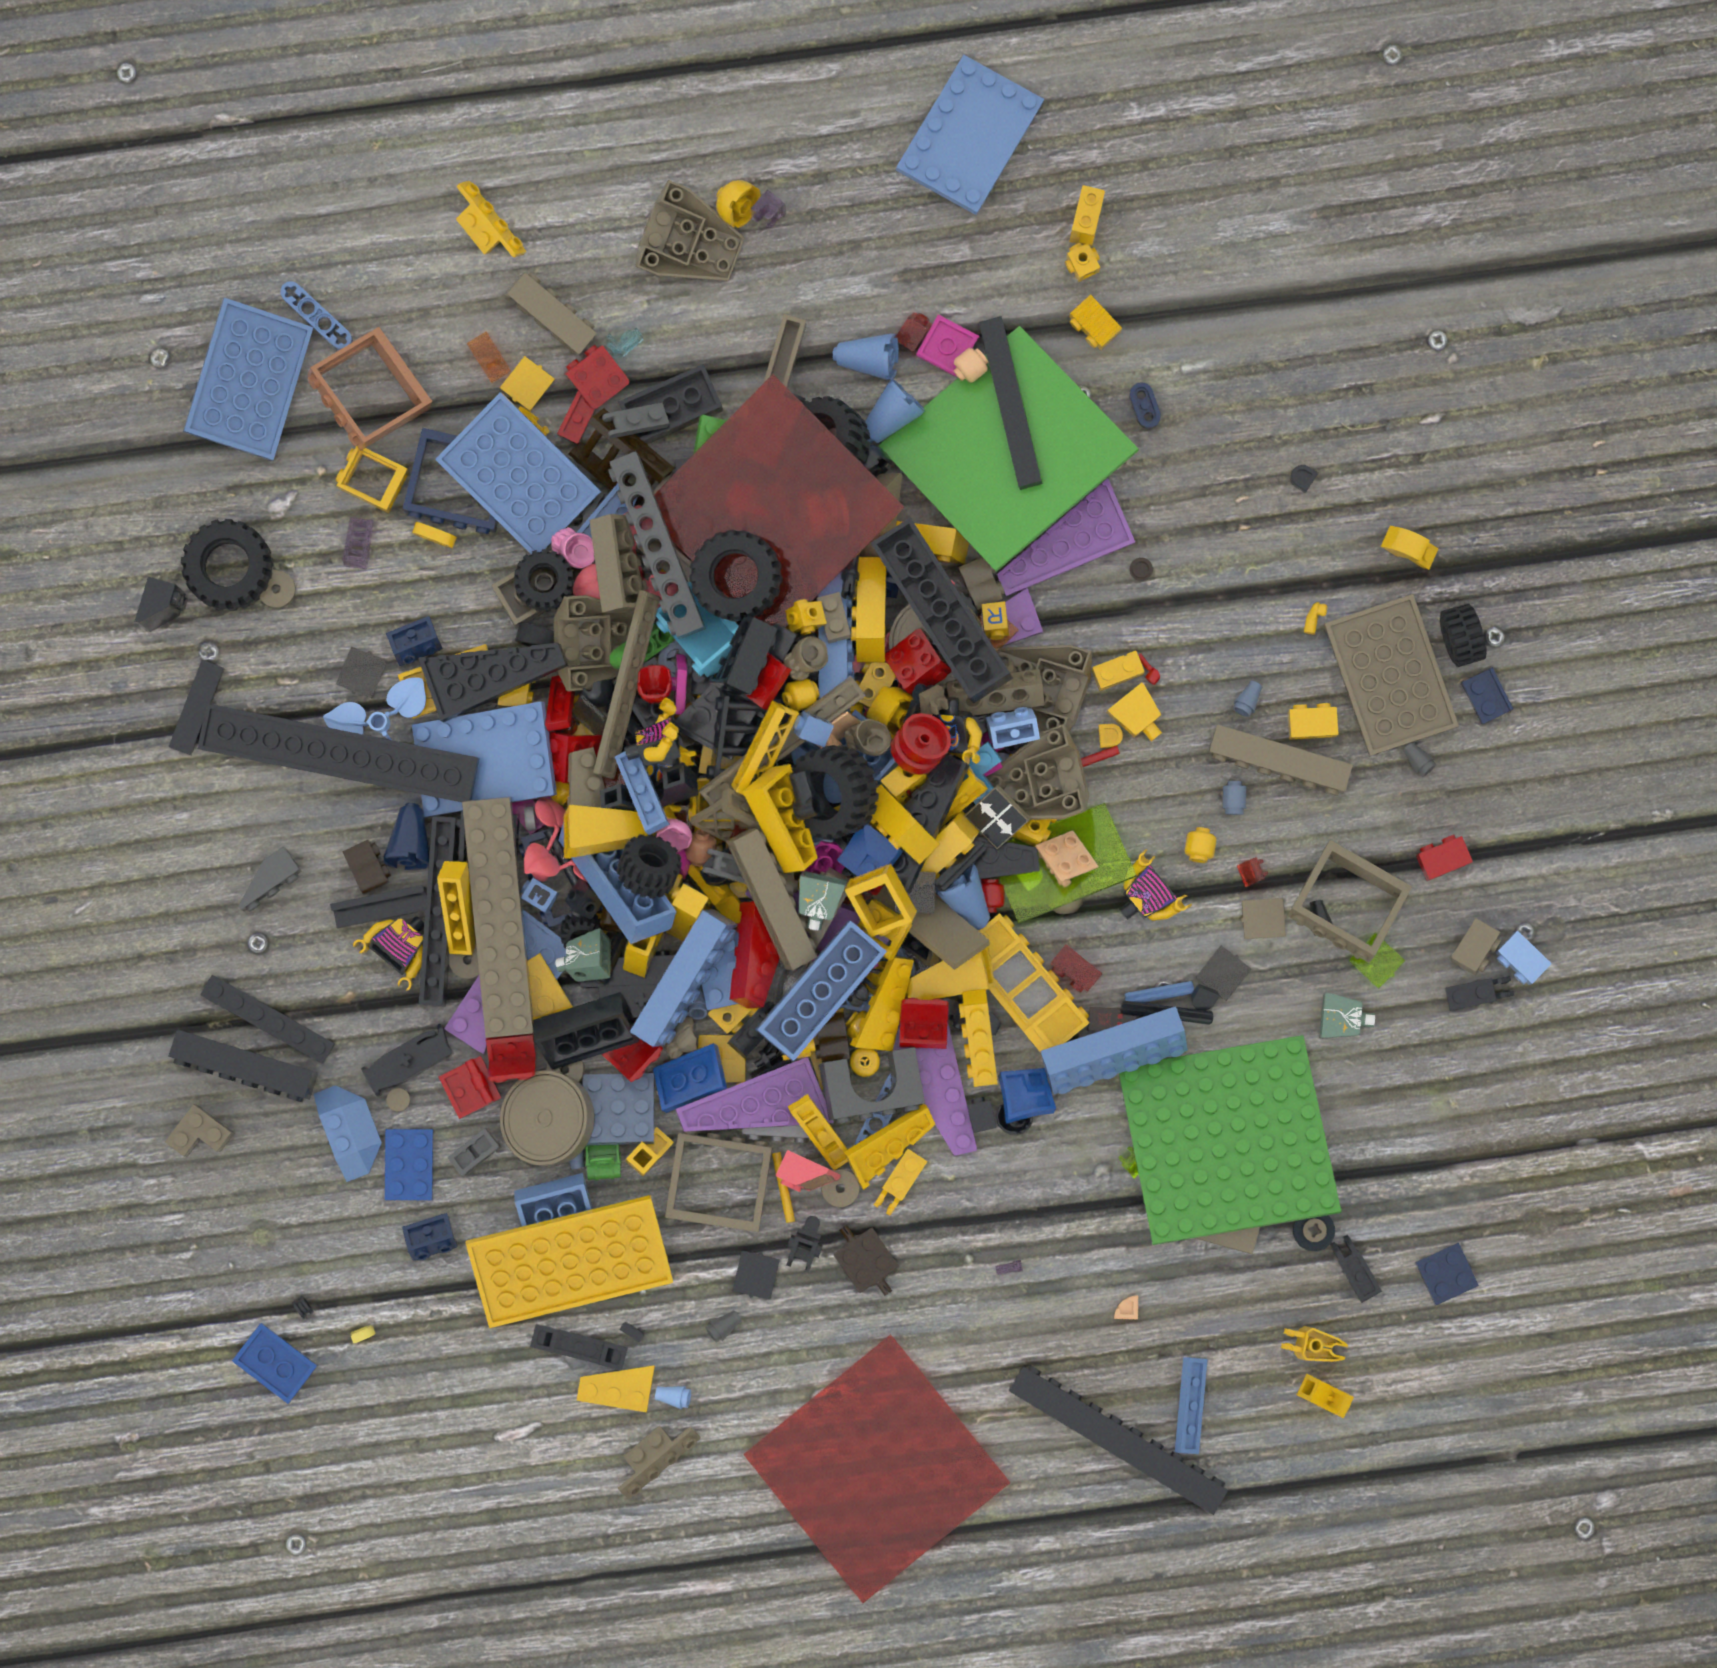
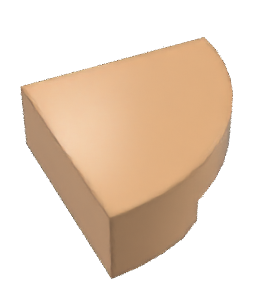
[1114,1295,1138,1319]

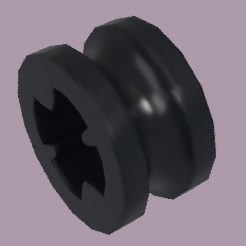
[292,1295,314,1319]

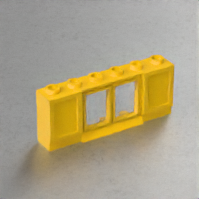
[978,913,1089,1053]

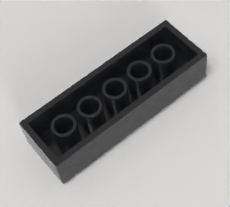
[168,1030,318,1103]

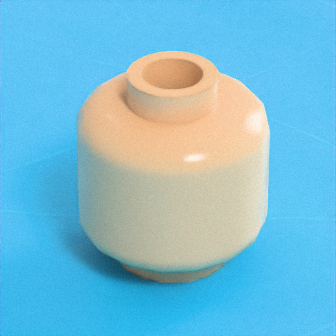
[953,348,989,383]

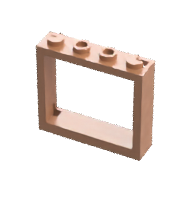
[307,327,432,451]

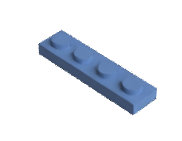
[615,752,670,835]
[1175,1357,1208,1454]

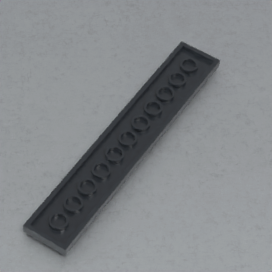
[197,703,480,802]

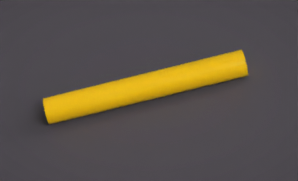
[772,1152,795,1223]

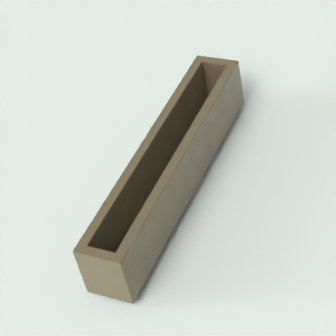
[762,314,807,397]
[1208,724,1353,796]
[726,828,817,970]

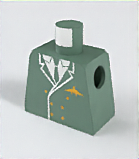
[799,871,847,930]
[555,928,611,982]
[1319,993,1375,1039]

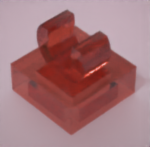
[1237,857,1269,887]

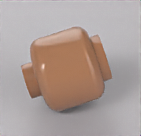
[685,830,717,867]

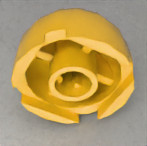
[716,180,761,228]

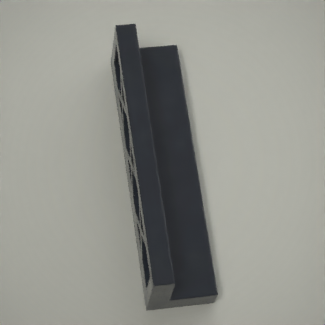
[330,885,427,929]

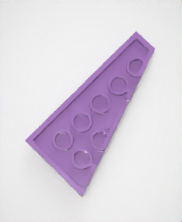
[997,478,1135,597]

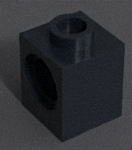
[967,1097,997,1133]

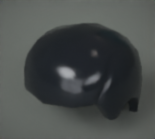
[579,679,615,708]
[996,1104,1033,1135]

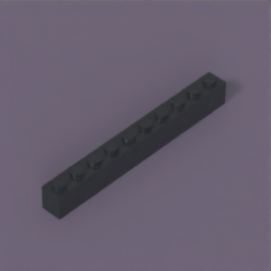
[1008,1365,1228,1515]

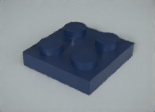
[1415,1243,1479,1306]

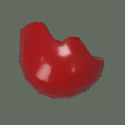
[637,665,673,704]

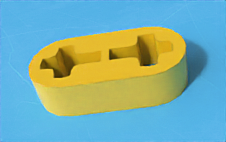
[412,522,457,549]

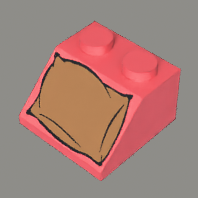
[776,1150,841,1192]

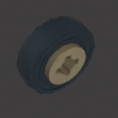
[1293,1215,1335,1252]

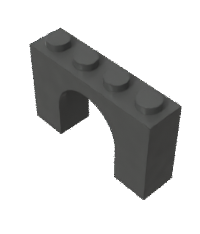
[819,1047,925,1124]

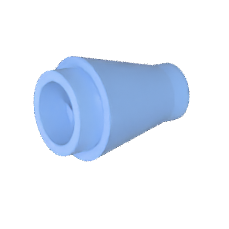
[655,1386,691,1409]

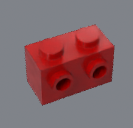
[1416,835,1473,881]

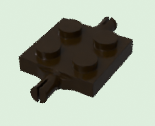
[833,1225,899,1297]

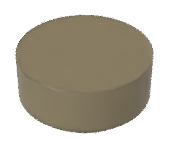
[386,1088,411,1112]

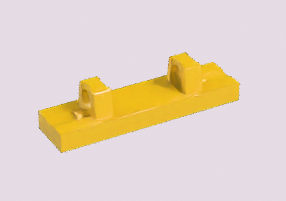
[788,1094,848,1170]

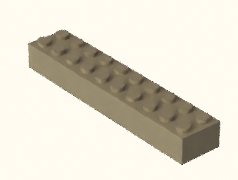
[462,797,534,1038]

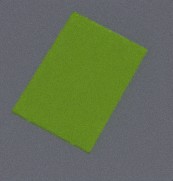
[999,803,1137,923]

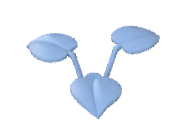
[323,678,426,740]

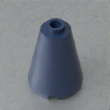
[383,803,430,870]

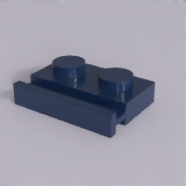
[1461,667,1513,725]

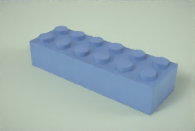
[818,565,855,713]
[559,823,676,944]
[630,909,737,1047]
[755,920,887,1061]
[1041,1006,1188,1095]

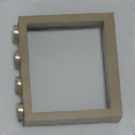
[1287,840,1412,963]
[665,1131,772,1232]

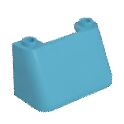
[656,582,738,677]

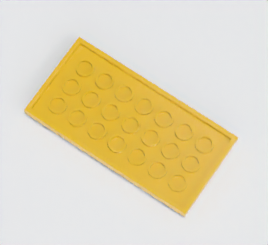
[466,1195,673,1328]

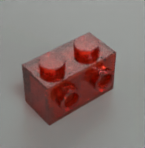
[1050,944,1103,993]

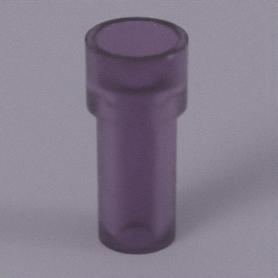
[995,1260,1023,1275]

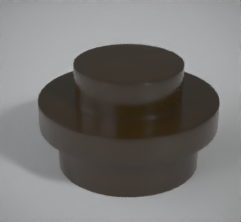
[1129,557,1153,581]

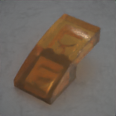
[466,331,511,383]

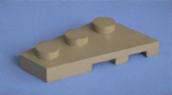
[567,747,605,808]

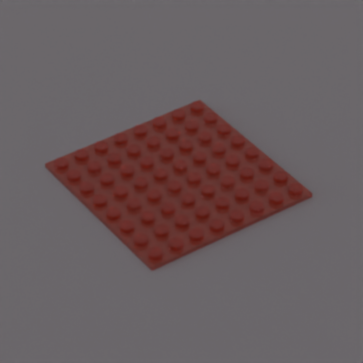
[654,374,905,627]
[743,1334,1010,1603]

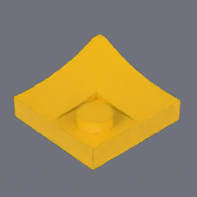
[698,1035,746,1083]

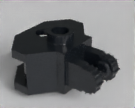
[786,1216,823,1273]

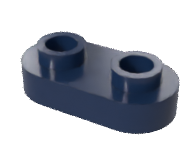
[1129,382,1161,429]

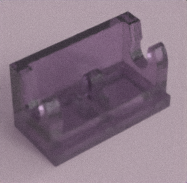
[751,189,786,228]

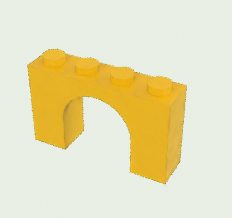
[623,874,683,978]

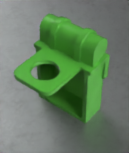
[585,1145,622,1181]

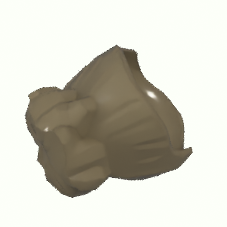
[783,636,828,681]
[844,719,892,756]
[663,1016,698,1059]

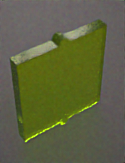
[1349,933,1405,989]

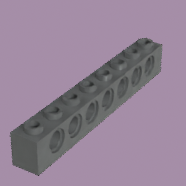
[608,451,706,639]

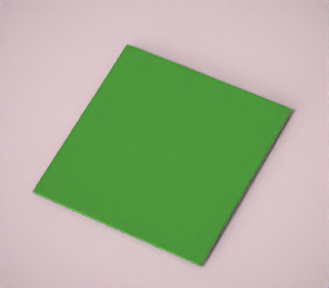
[878,326,1139,572]
[1119,1035,1341,1245]

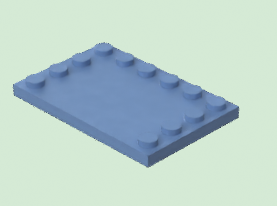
[896,55,1044,215]
[183,298,313,461]
[435,392,602,554]
[412,701,557,818]

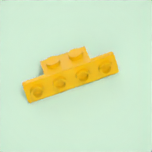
[456,181,526,257]
[688,864,742,927]

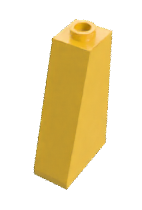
[564,805,656,858]
[905,947,996,1000]

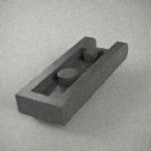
[602,403,669,438]
[702,848,746,884]

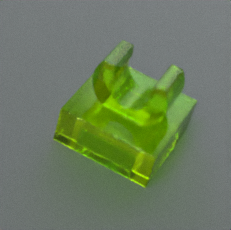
[1118,1146,1139,1179]

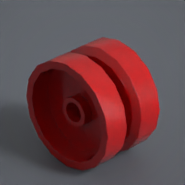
[891,713,951,775]

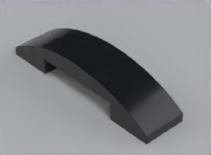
[530,1324,628,1371]

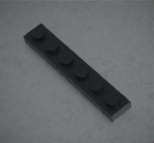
[200,975,335,1064]

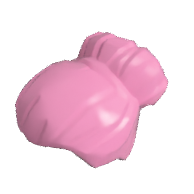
[551,527,595,568]
[656,818,692,852]

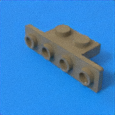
[618,1425,701,1499]

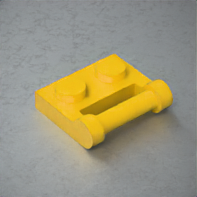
[857,899,913,961]

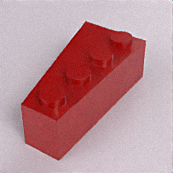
[729,901,780,1009]

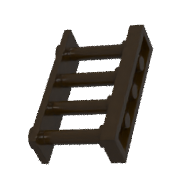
[568,408,675,507]

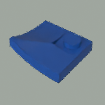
[837,824,903,889]
[998,1068,1056,1123]

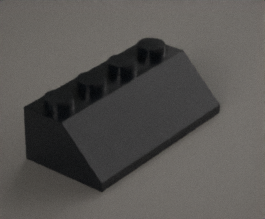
[533,992,640,1070]

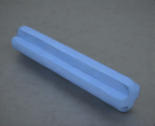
[1125,981,1194,1003]

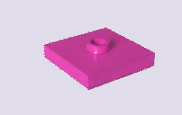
[916,314,979,378]
[671,654,687,714]

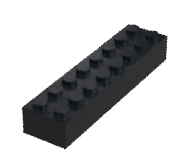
[871,518,1013,704]

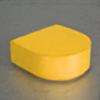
[1098,724,1123,749]

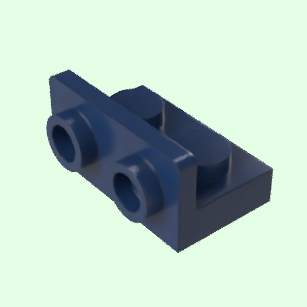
[386,616,443,666]
[402,1213,458,1261]

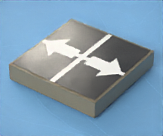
[964,784,1031,849]

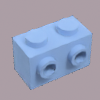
[986,707,1040,749]
[1495,931,1552,985]

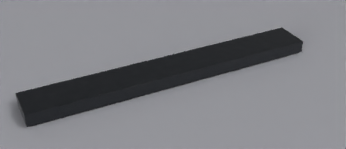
[979,316,1043,490]

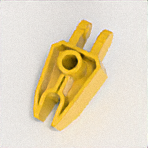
[1281,1326,1348,1362]

